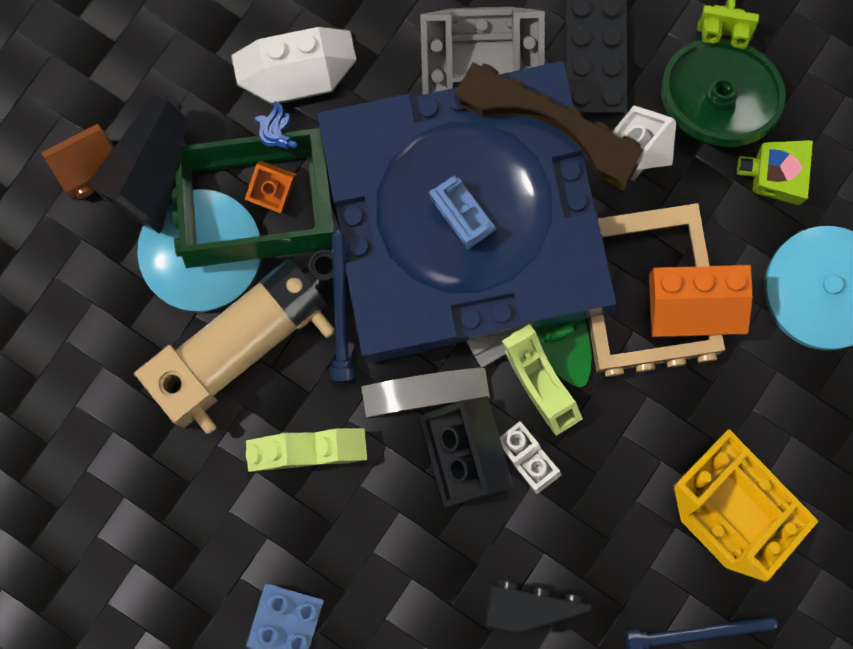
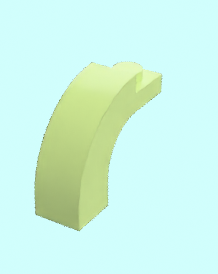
[502,324,583,436]

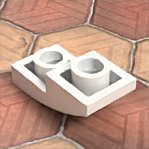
[500,421,561,494]

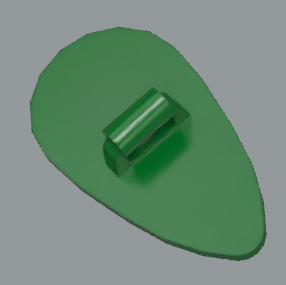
[533,319,592,388]

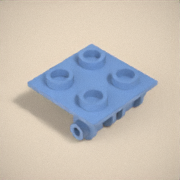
[246,584,324,649]

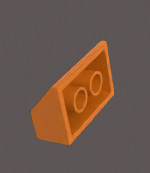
[649,265,752,337]

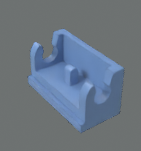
[429,176,496,250]

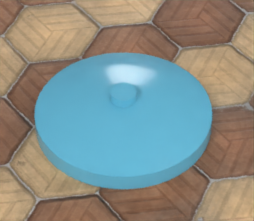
[137,189,262,313]
[764,226,853,350]

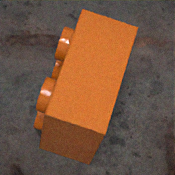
[245,161,297,213]

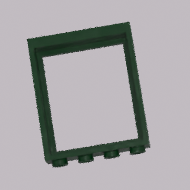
[171,128,335,268]

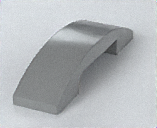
[362,367,490,418]

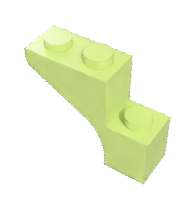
[246,428,367,472]

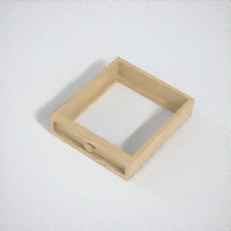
[588,203,725,377]

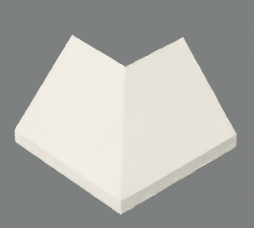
[612,105,676,181]

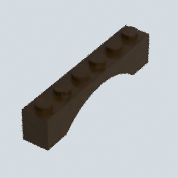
[454,62,644,191]

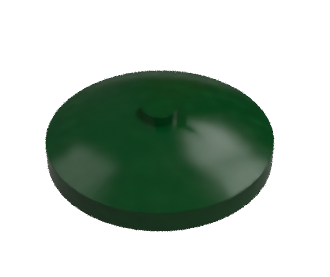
[661,38,786,147]

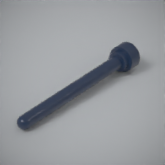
[330,229,356,381]
[625,617,779,649]

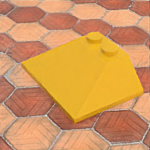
[674,429,818,582]

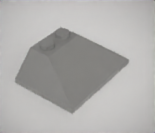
[420,7,545,94]

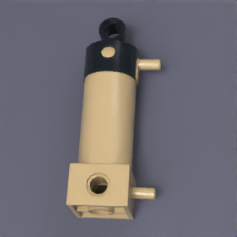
[134,249,335,434]

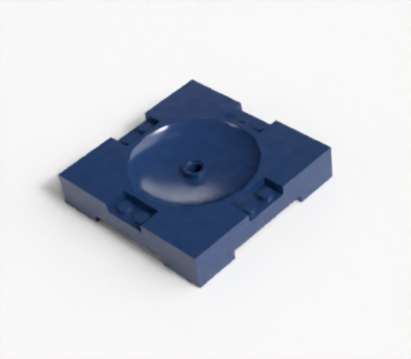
[317,61,616,363]

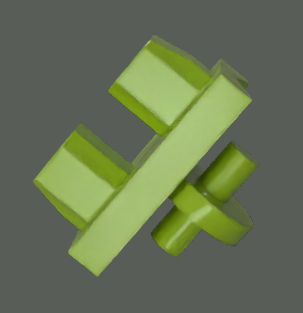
[697,0,759,49]

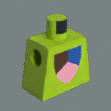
[737,141,813,205]

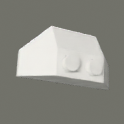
[231,27,356,105]

